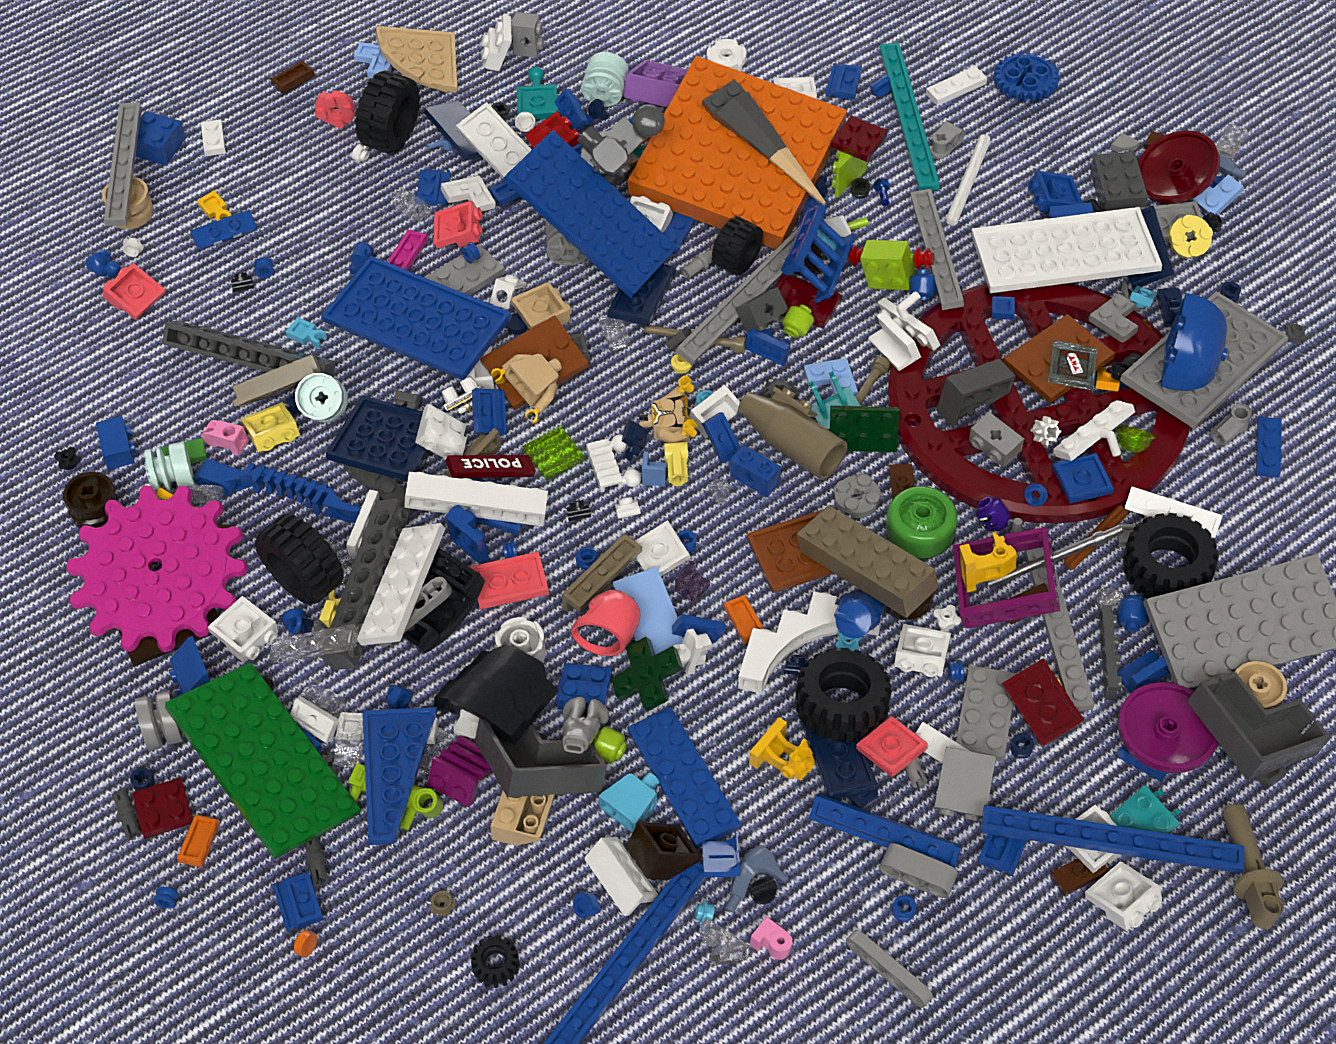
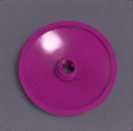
[1118,682,1218,773]

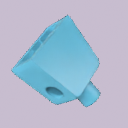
[599,773,659,833]

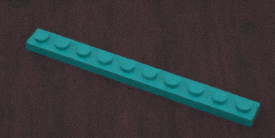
[879,42,940,191]

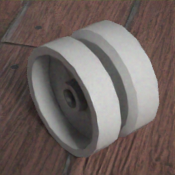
[135,690,183,751]

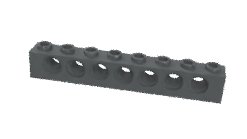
[162,320,336,377]
[320,498,410,670]

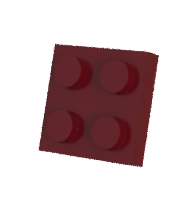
[830,115,888,162]
[132,777,193,839]

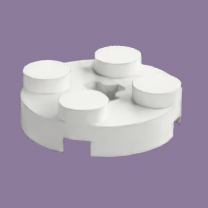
[707,39,746,71]

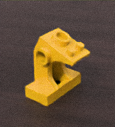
[959,532,1017,593]
[749,717,816,781]

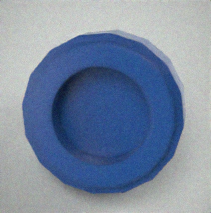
[281,609,306,634]
[387,684,412,709]
[573,891,601,918]

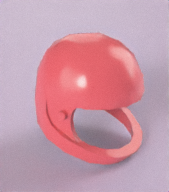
[571,589,641,656]

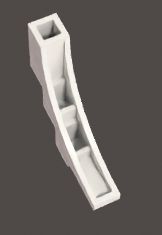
[738,592,882,694]

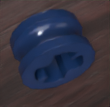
[1220,282,1241,302]
[1010,733,1034,759]
[130,767,155,791]

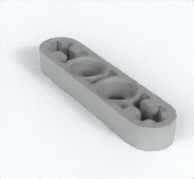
[377,577,452,647]
[846,930,933,1008]

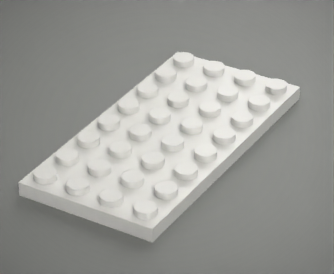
[971,207,1162,293]

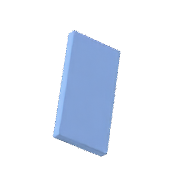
[612,566,684,655]

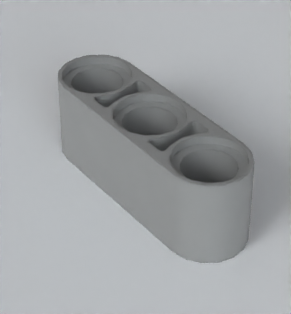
[879,844,958,898]

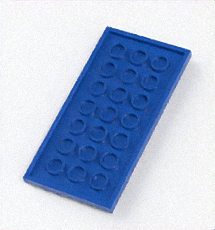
[503,130,677,298]
[321,256,512,380]

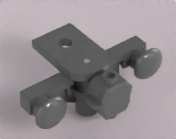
[577,105,665,188]

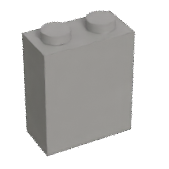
[934,747,996,822]

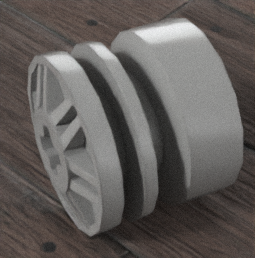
[545,220,587,266]

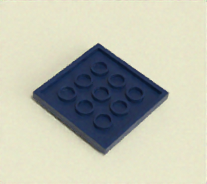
[326,395,430,482]

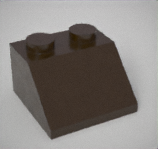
[626,822,702,880]

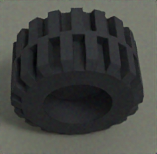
[712,216,763,276]

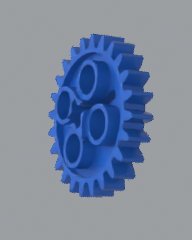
[994,51,1060,103]

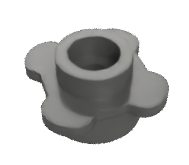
[1285,323,1308,344]

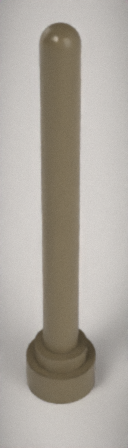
[644,325,747,354]
[855,356,891,404]

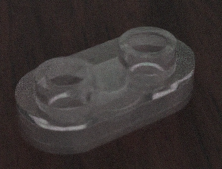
[393,190,431,222]
[187,485,224,505]
[301,685,347,719]

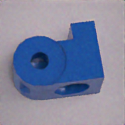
[349,242,375,275]

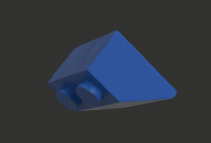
[168,636,210,696]

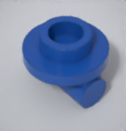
[870,75,891,97]

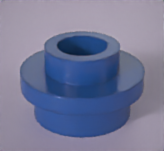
[1024,483,1048,507]
[576,547,599,570]

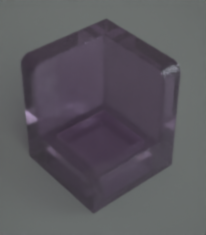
[675,561,710,603]

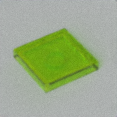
[522,426,585,481]

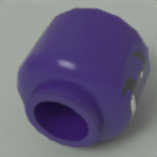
[975,497,1010,531]

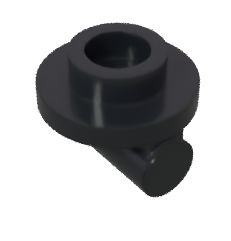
[1203,212,1223,233]
[231,272,254,292]
[566,500,591,521]
[749,878,777,904]

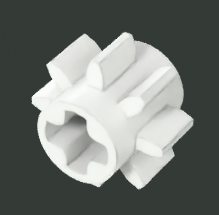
[1031,416,1061,446]

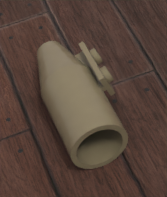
[738,387,847,480]

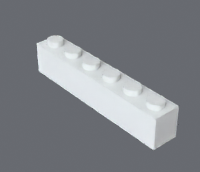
[404,472,548,526]

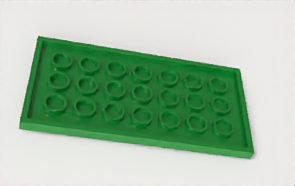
[165,663,361,859]

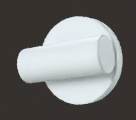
[615,497,641,519]

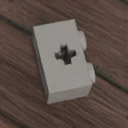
[511,12,544,58]
[969,412,1024,467]

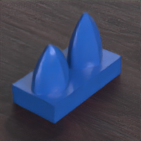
[554,89,594,132]
[745,328,791,366]

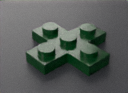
[611,637,683,711]

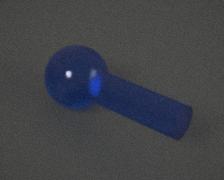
[873,178,890,206]

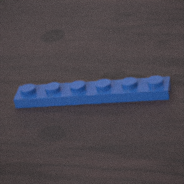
[809,793,962,868]

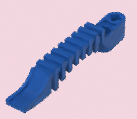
[193,459,362,523]

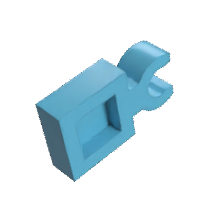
[285,317,327,348]

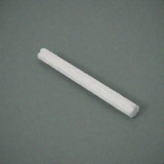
[946,134,990,226]

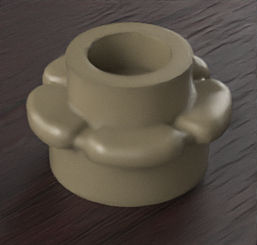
[430,891,455,916]

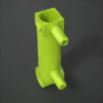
[348,763,444,831]

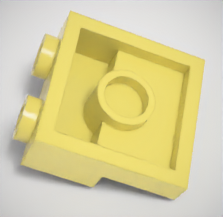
[241,402,300,453]

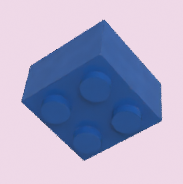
[136,111,186,165]

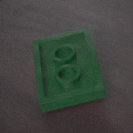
[829,406,899,452]

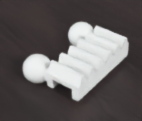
[586,434,641,492]

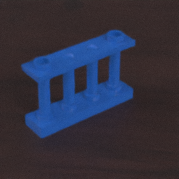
[781,203,856,303]

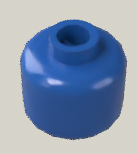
[909,269,937,300]
[1117,595,1149,632]

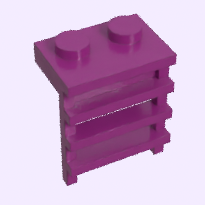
[427,735,492,807]

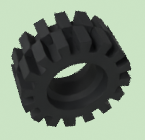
[471,935,520,988]

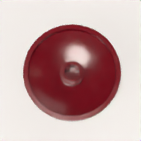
[1138,130,1220,204]

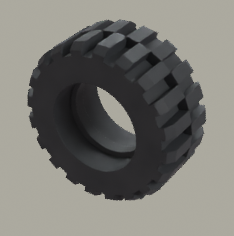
[355,70,420,154]
[1123,513,1219,599]
[255,514,344,605]
[795,648,891,743]

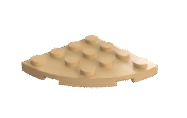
[376,26,457,93]

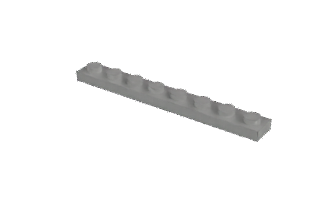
[104,102,142,226]
[910,189,964,310]
[1024,547,1094,711]

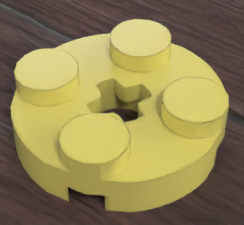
[1168,215,1213,259]

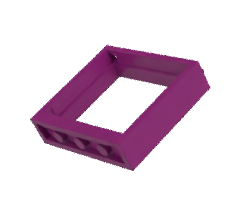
[953,527,1060,629]

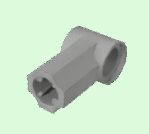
[1210,403,1252,446]

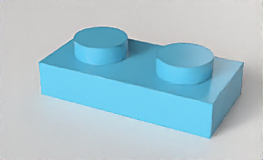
[1129,285,1158,309]

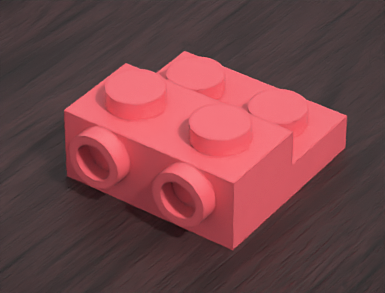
[433,200,483,249]
[103,263,166,320]

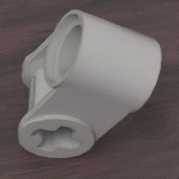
[930,121,965,159]

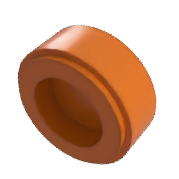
[294,930,318,958]

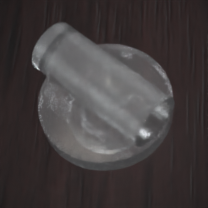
[708,478,731,505]
[1096,586,1124,608]

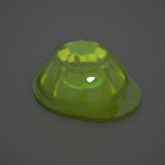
[1116,426,1156,452]

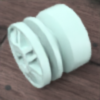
[581,52,629,107]
[295,373,348,423]
[145,441,195,492]

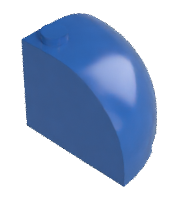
[1161,293,1228,391]

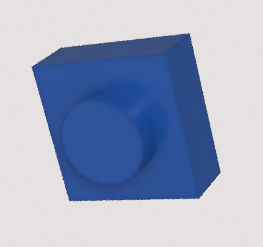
[992,296,1015,320]

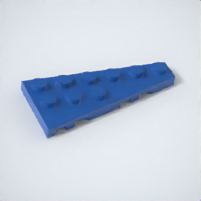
[362,707,437,845]

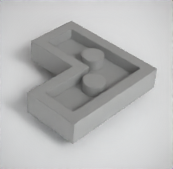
[1089,293,1138,343]

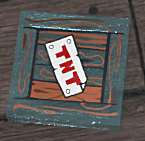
[1048,340,1098,390]

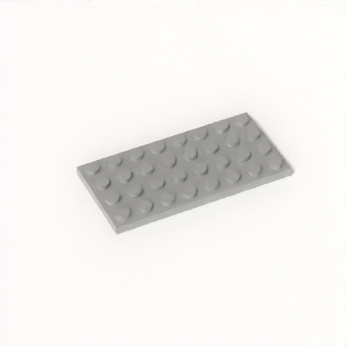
[1120,291,1289,429]
[1143,554,1336,689]

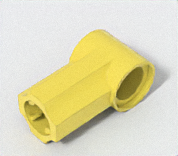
[664,442,688,486]

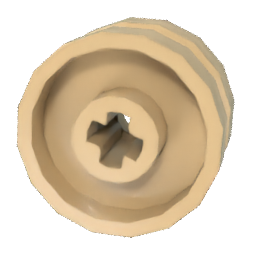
[102,176,154,229]
[1235,661,1287,710]

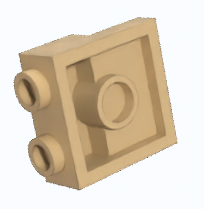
[511,282,572,329]

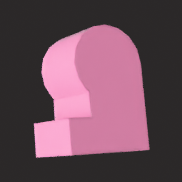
[750,917,792,960]

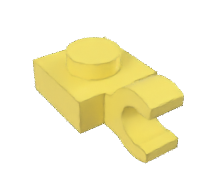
[319,590,341,633]

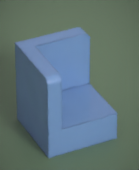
[642,451,667,486]

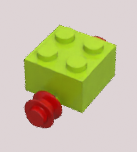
[848,240,934,290]

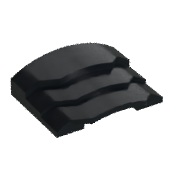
[402,547,485,654]
[434,645,558,745]

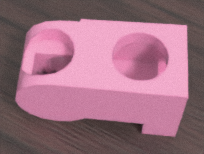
[201,420,249,456]

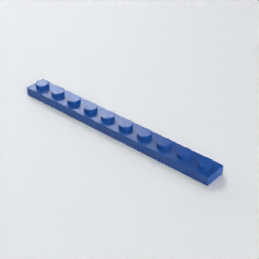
[981,805,1244,874]
[544,862,708,1044]

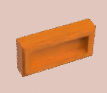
[723,595,764,644]
[177,814,220,868]

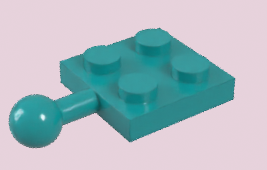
[517,66,558,120]

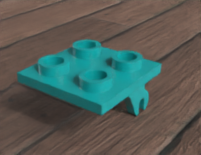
[808,371,860,430]
[1110,785,1182,834]

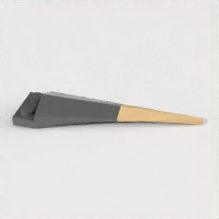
[702,79,826,206]

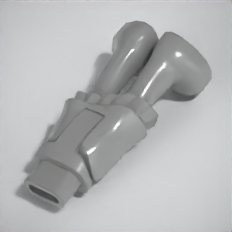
[562,697,609,754]

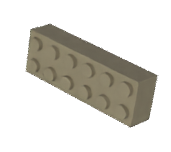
[797,505,938,618]

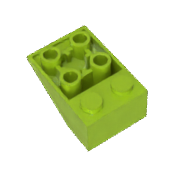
[832,150,869,197]

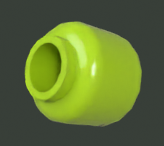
[782,305,814,338]
[592,726,628,763]

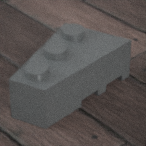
[937,359,1016,427]

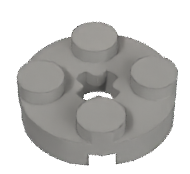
[834,474,881,518]

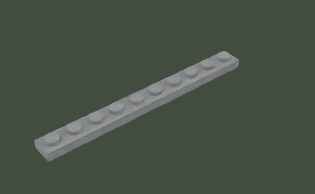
[675,226,800,365]

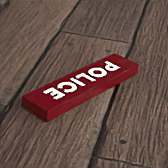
[445,455,536,478]

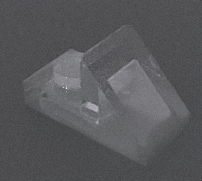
[700,917,749,966]

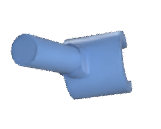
[426,135,453,150]

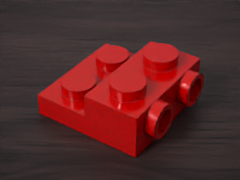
[524,111,580,148]

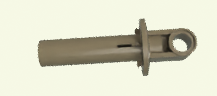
[1223,804,1284,929]

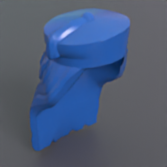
[834,592,883,638]

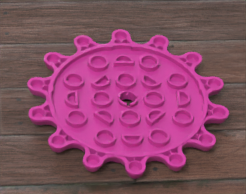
[66,485,248,652]

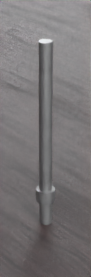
[987,525,1123,588]

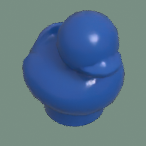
[86,249,121,278]

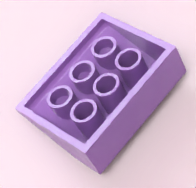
[623,60,688,107]

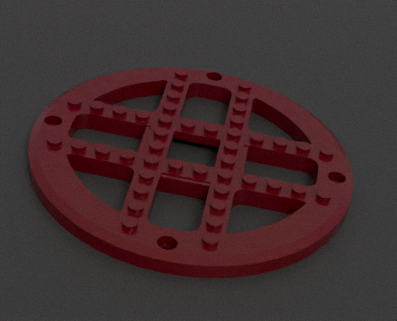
[888,283,1190,524]

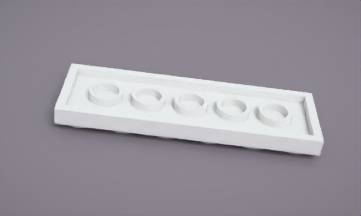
[357,523,445,645]

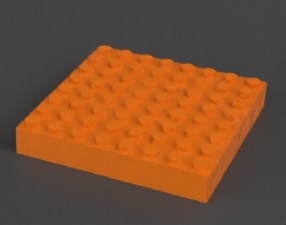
[628,56,847,250]

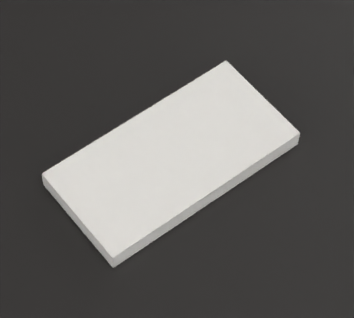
[456,102,532,178]

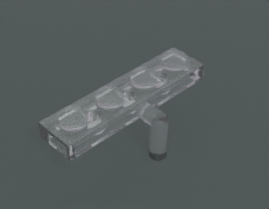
[269,619,359,665]

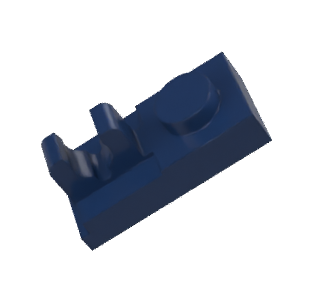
[1157,288,1182,327]

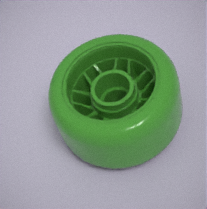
[886,486,958,559]

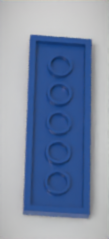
[627,707,741,849]

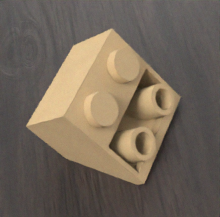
[490,791,555,846]

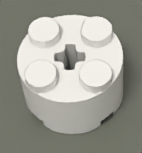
[495,617,546,663]

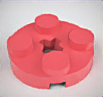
[315,91,356,128]

